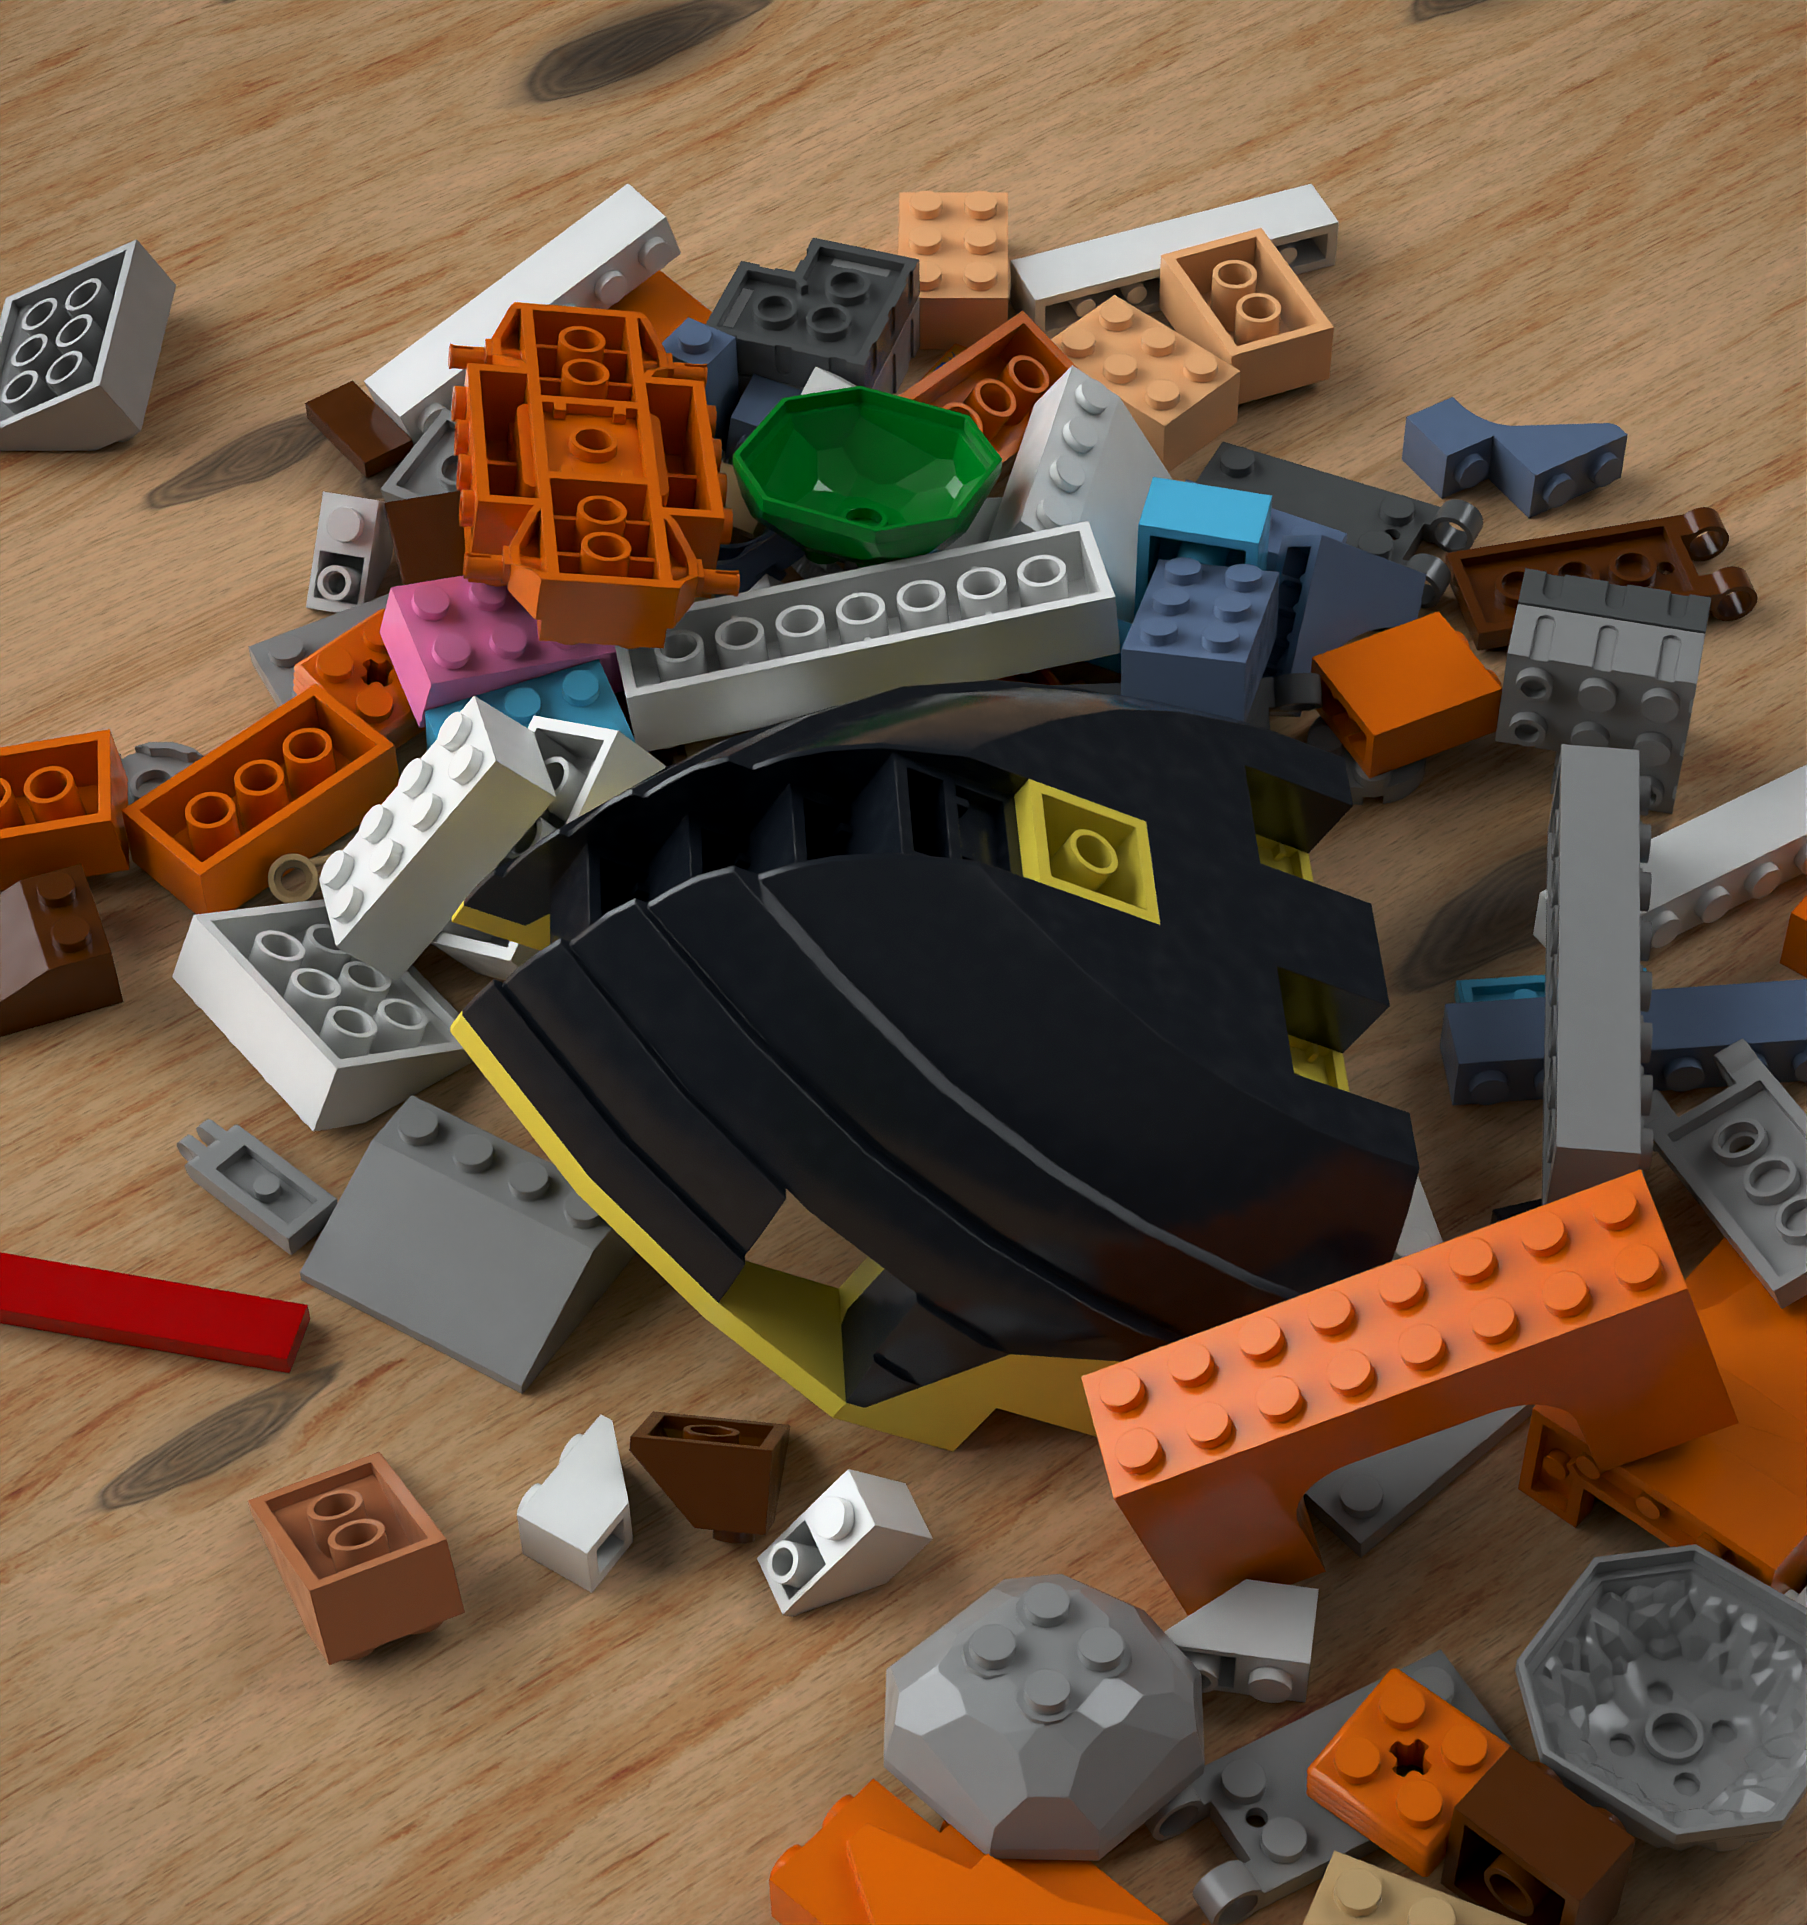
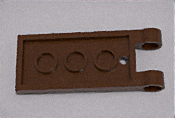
[1445,507,1758,651]

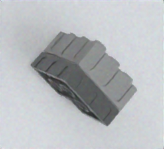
[706,238,920,401]
[1495,568,1712,814]

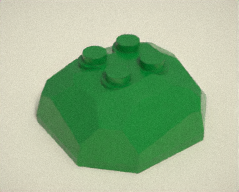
[733,386,1002,568]

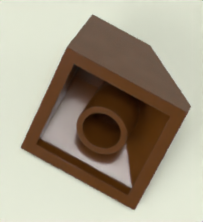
[629,1411,790,1543]

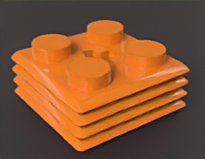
[293,608,426,749]
[1306,1668,1513,1877]

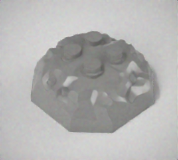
[1515,1544,1807,1852]

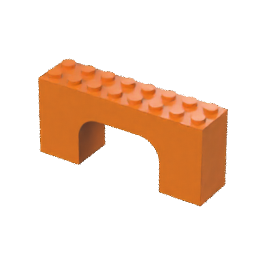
[1081,1169,1739,1616]

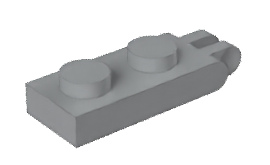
[177,1119,338,1255]

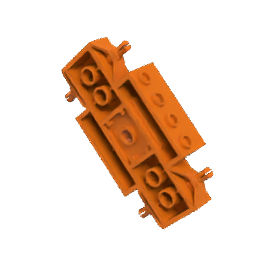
[448,302,740,649]

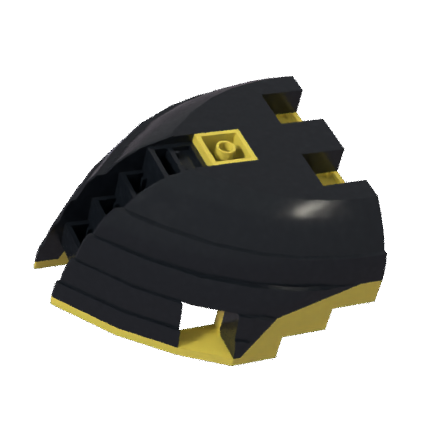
[450,680,1420,1452]

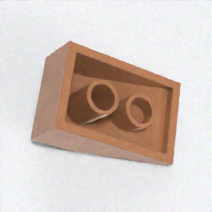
[248,1452,465,1665]

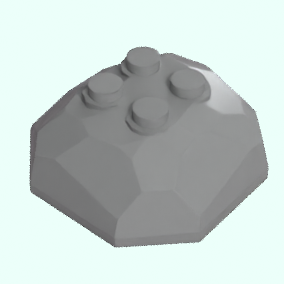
[884,1574,1205,1861]

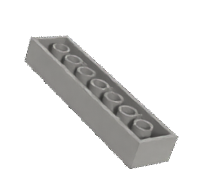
[1542,744,1653,1206]

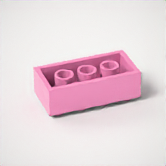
[380,575,624,728]

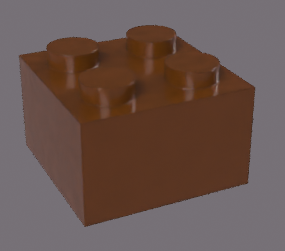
[1440,1747,1636,1925]

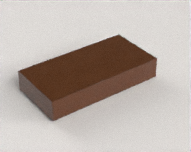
[305,380,413,478]

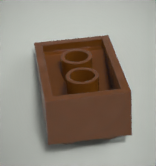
[0,864,123,1037]

